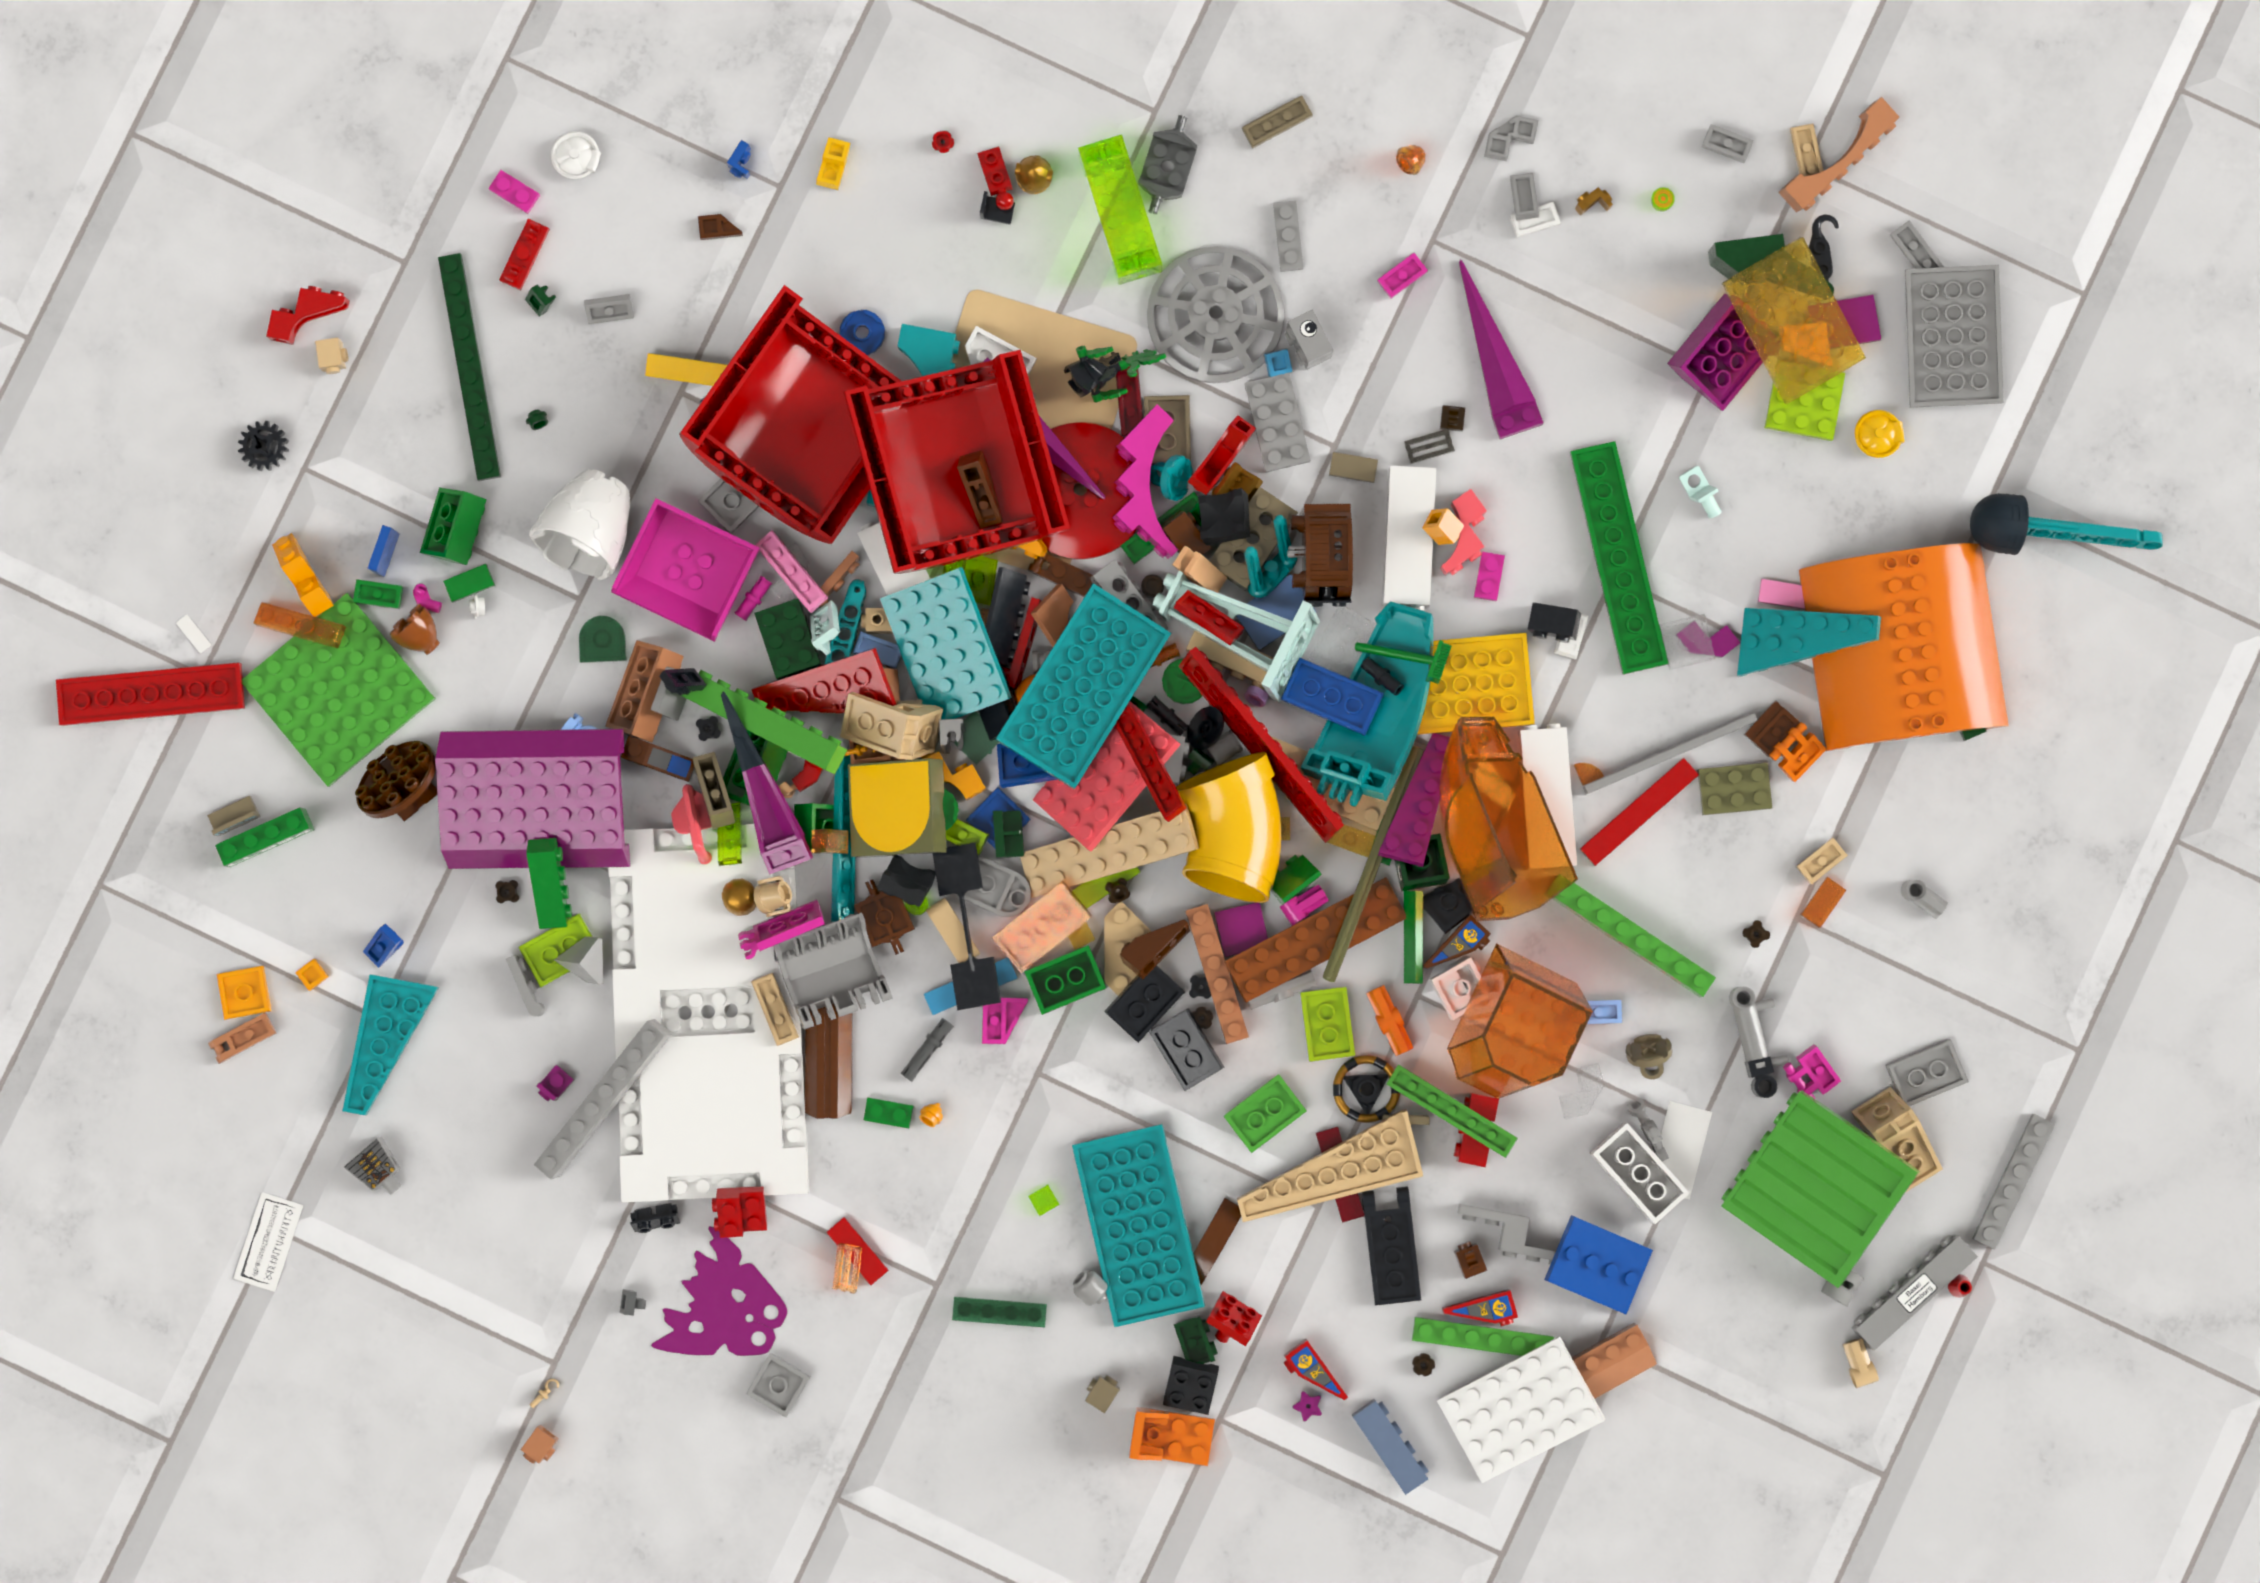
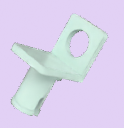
[1679,466,1722,518]

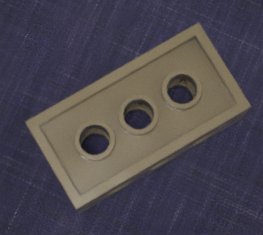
[1209,487,1298,591]

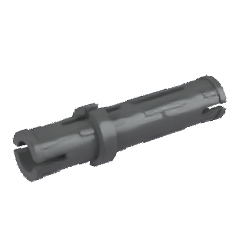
[901,1018,954,1082]

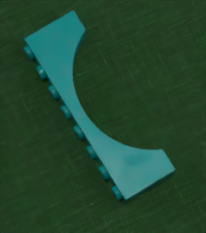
[866,324,960,507]

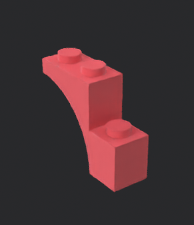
[1440,489,1487,576]

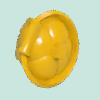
[1854,410,1905,458]

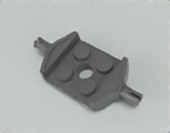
[1138,115,1197,214]

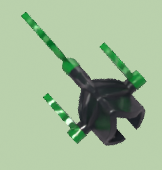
[1064,346,1166,403]

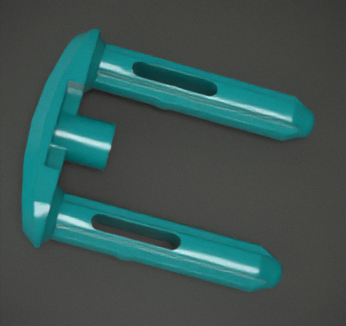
[1244,515,1297,598]

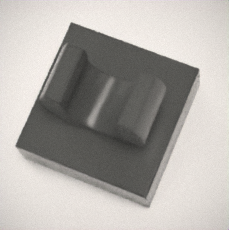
[620,1289,646,1316]

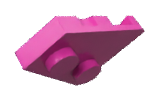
[982,998,1028,1044]

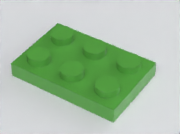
[1224,1074,1307,1153]

